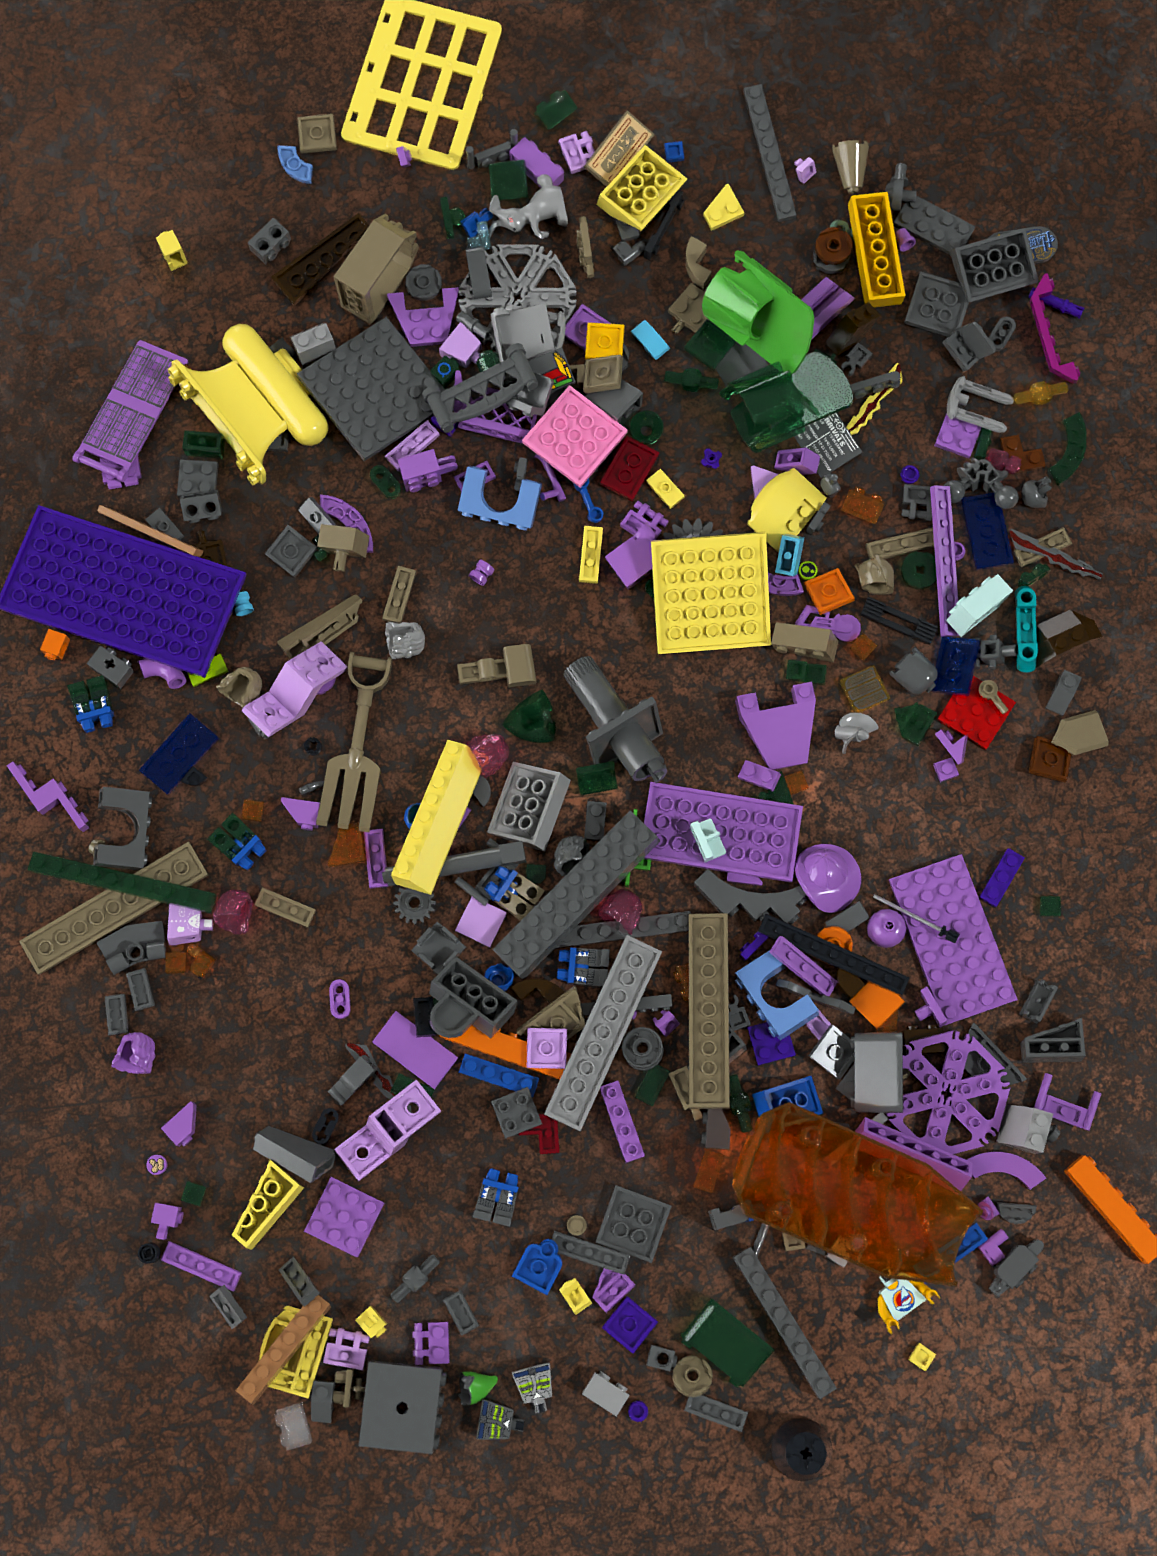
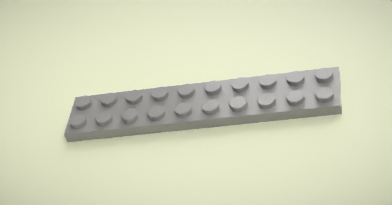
[544,935,662,1131]

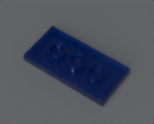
[961,492,1014,571]
[139,713,219,795]

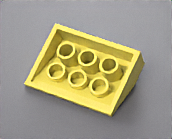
[597,145,687,231]

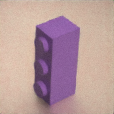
[509,137,564,188]

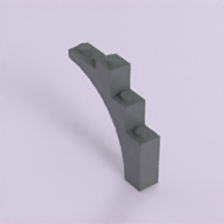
[693,869,808,925]

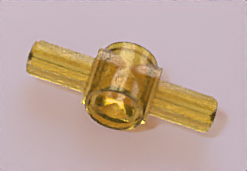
[1014,381,1068,405]

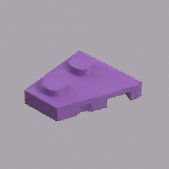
[592,1268,636,1313]

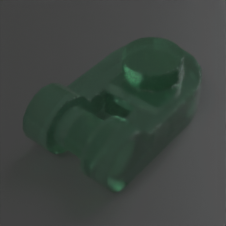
[1017,563,1051,587]

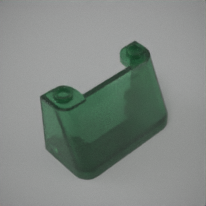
[680,1297,774,1388]

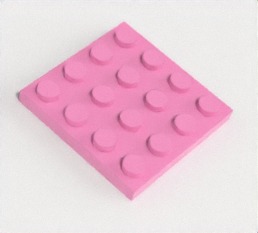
[522,385,628,488]

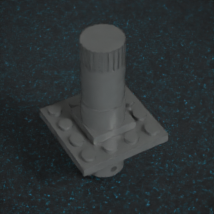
[564,656,667,783]

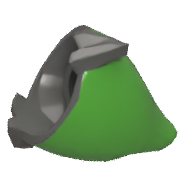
[458,1371,498,1406]

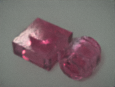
[986,448,1022,474]

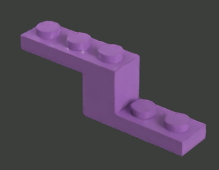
[7,761,89,832]

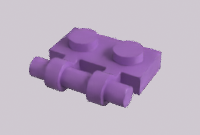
[620,501,669,539]
[412,1322,450,1365]

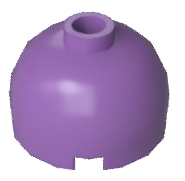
[867,909,906,948]

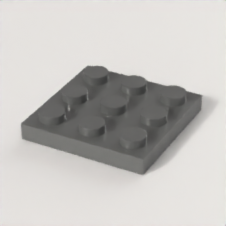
[904,271,968,337]
[596,1185,672,1263]

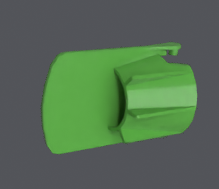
[702,251,814,376]

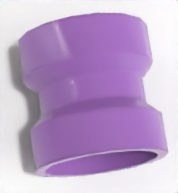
[469,559,495,586]

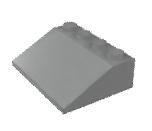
[487,762,571,851]

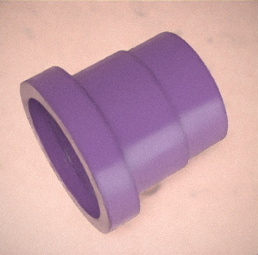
[895,228,916,251]

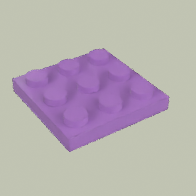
[304,1177,385,1258]

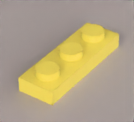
[579,526,603,584]

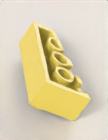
[232,1160,304,1250]

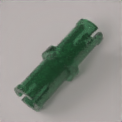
[974,427,992,460]

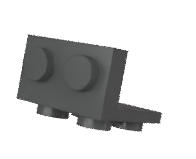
[942,322,996,372]
[506,371,554,417]

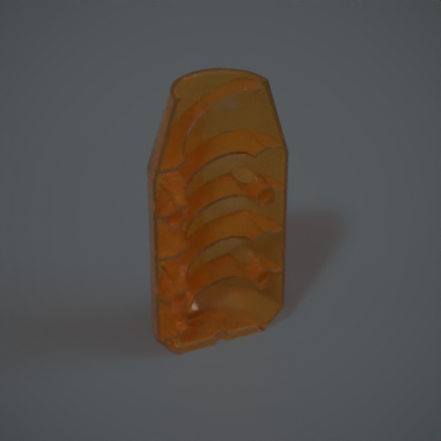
[732,1102,983,1286]

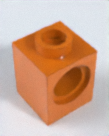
[40,629,70,661]

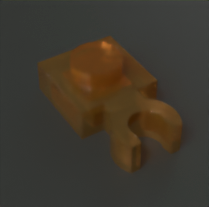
[165,944,187,974]

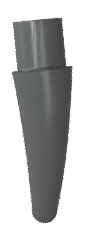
[299,780,325,795]

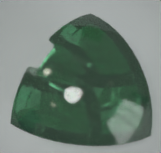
[502,689,556,743]

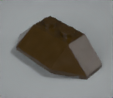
[1036,610,1103,668]

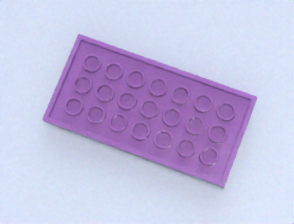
[643,782,803,883]
[889,854,1018,1026]

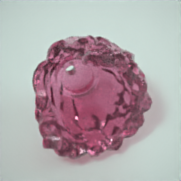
[466,734,510,778]
[213,889,253,935]
[598,889,642,935]

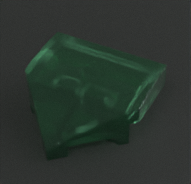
[894,702,938,747]

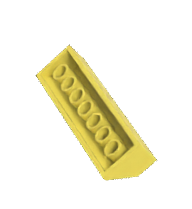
[391,740,486,895]

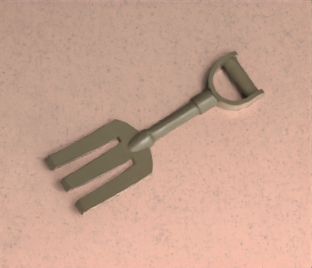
[316,652,392,832]

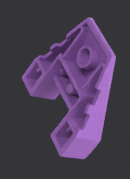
[735,682,816,770]

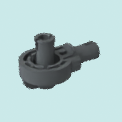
[885,163,917,211]

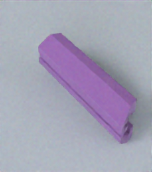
[802,277,855,340]

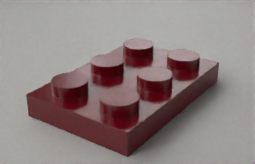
[600,436,660,502]

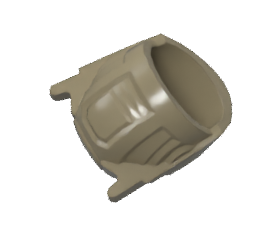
[855,554,894,595]

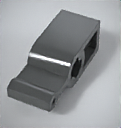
[328,1055,379,1106]

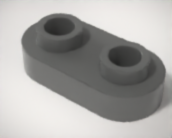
[989,317,1016,352]

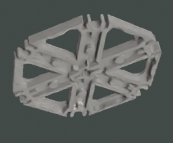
[458,244,576,351]

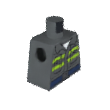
[476,1398,525,1440]

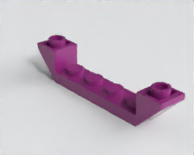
[1029,273,1080,384]

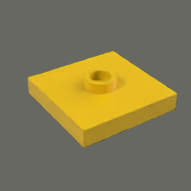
[585,322,625,360]

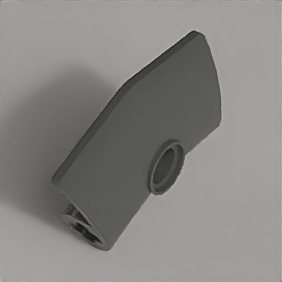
[97,921,167,975]

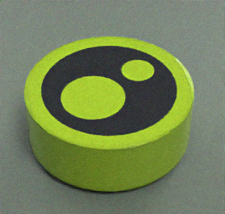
[798,561,818,581]

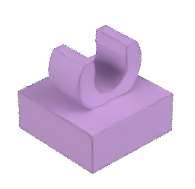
[794,157,817,184]

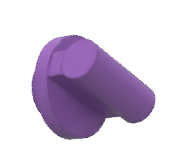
[977,1196,999,1220]

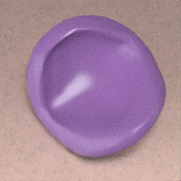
[795,844,861,913]

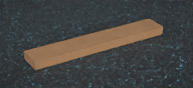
[97,505,203,557]

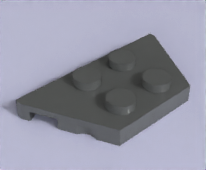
[964,1023,1027,1087]

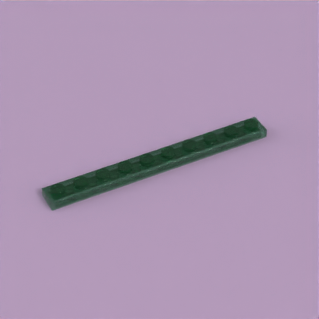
[27,851,217,914]

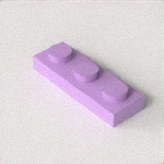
[385,420,440,471]

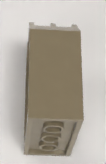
[334,214,419,325]

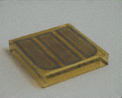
[839,665,891,713]

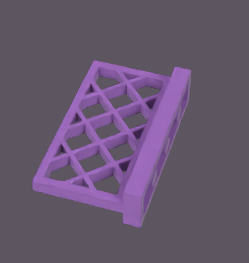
[458,387,537,444]

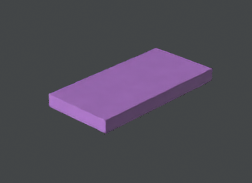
[372,1011,458,1090]

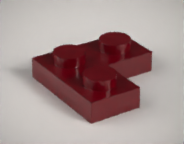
[519,1114,560,1154]

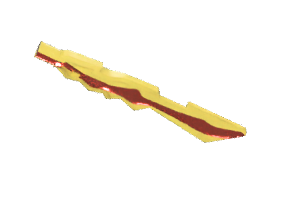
[846,363,903,435]

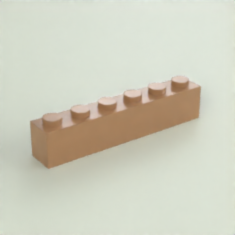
[235,1295,331,1405]

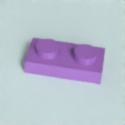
[738,760,781,792]

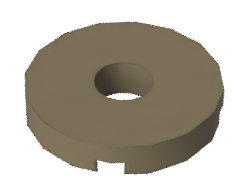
[672,1355,713,1397]

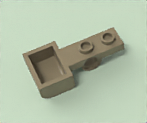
[457,644,537,688]

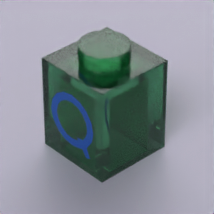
[430,355,459,389]

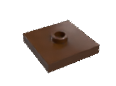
[1029,736,1072,783]

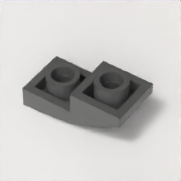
[825,901,870,932]

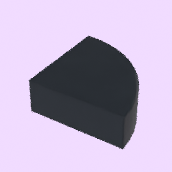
[181,766,208,786]

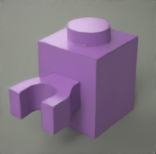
[151,1203,184,1240]

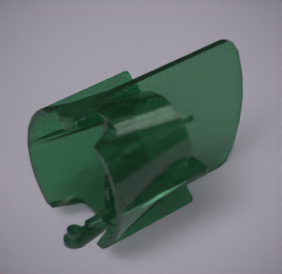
[719,352,853,453]

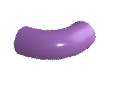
[138,659,186,689]

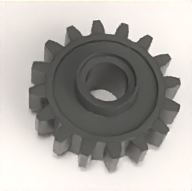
[393,888,436,925]

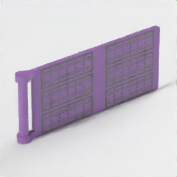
[72,340,188,482]

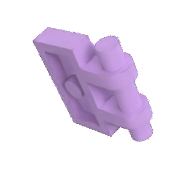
[559,131,595,174]
[323,1328,370,1370]

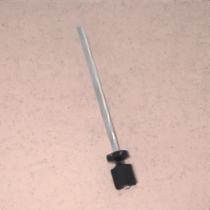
[873,894,960,943]

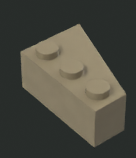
[771,622,838,663]

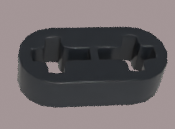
[312,1108,339,1144]

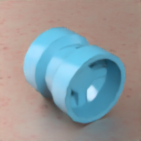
[234,591,254,616]

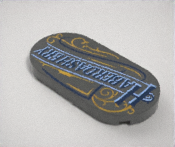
[989,226,1058,264]

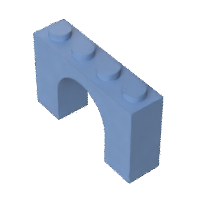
[458,465,542,530]
[735,950,819,1040]

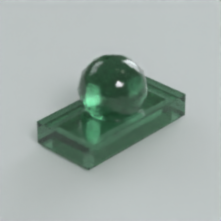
[440,197,465,239]

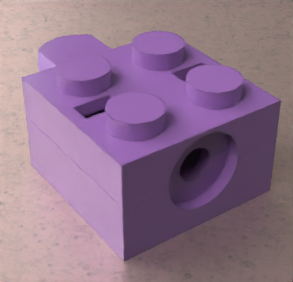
[397,449,458,492]

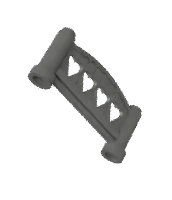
[422,343,538,433]

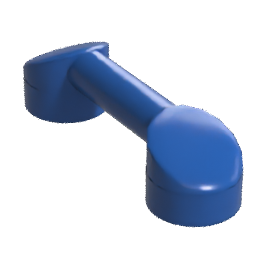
[574,478,603,523]

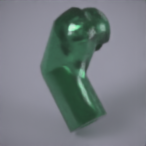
[312,535,328,561]

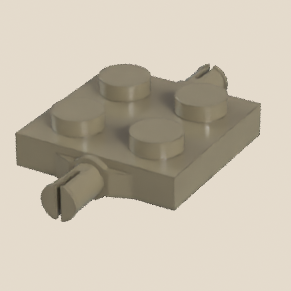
[576,216,595,278]
[668,283,709,334]

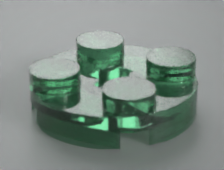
[901,551,937,590]

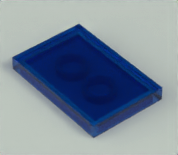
[931,636,980,696]

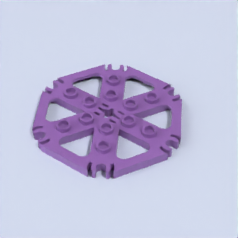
[886,1030,1010,1154]

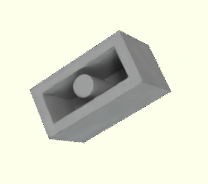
[582,1371,629,1416]

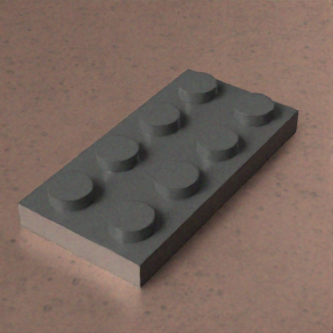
[893,195,976,256]

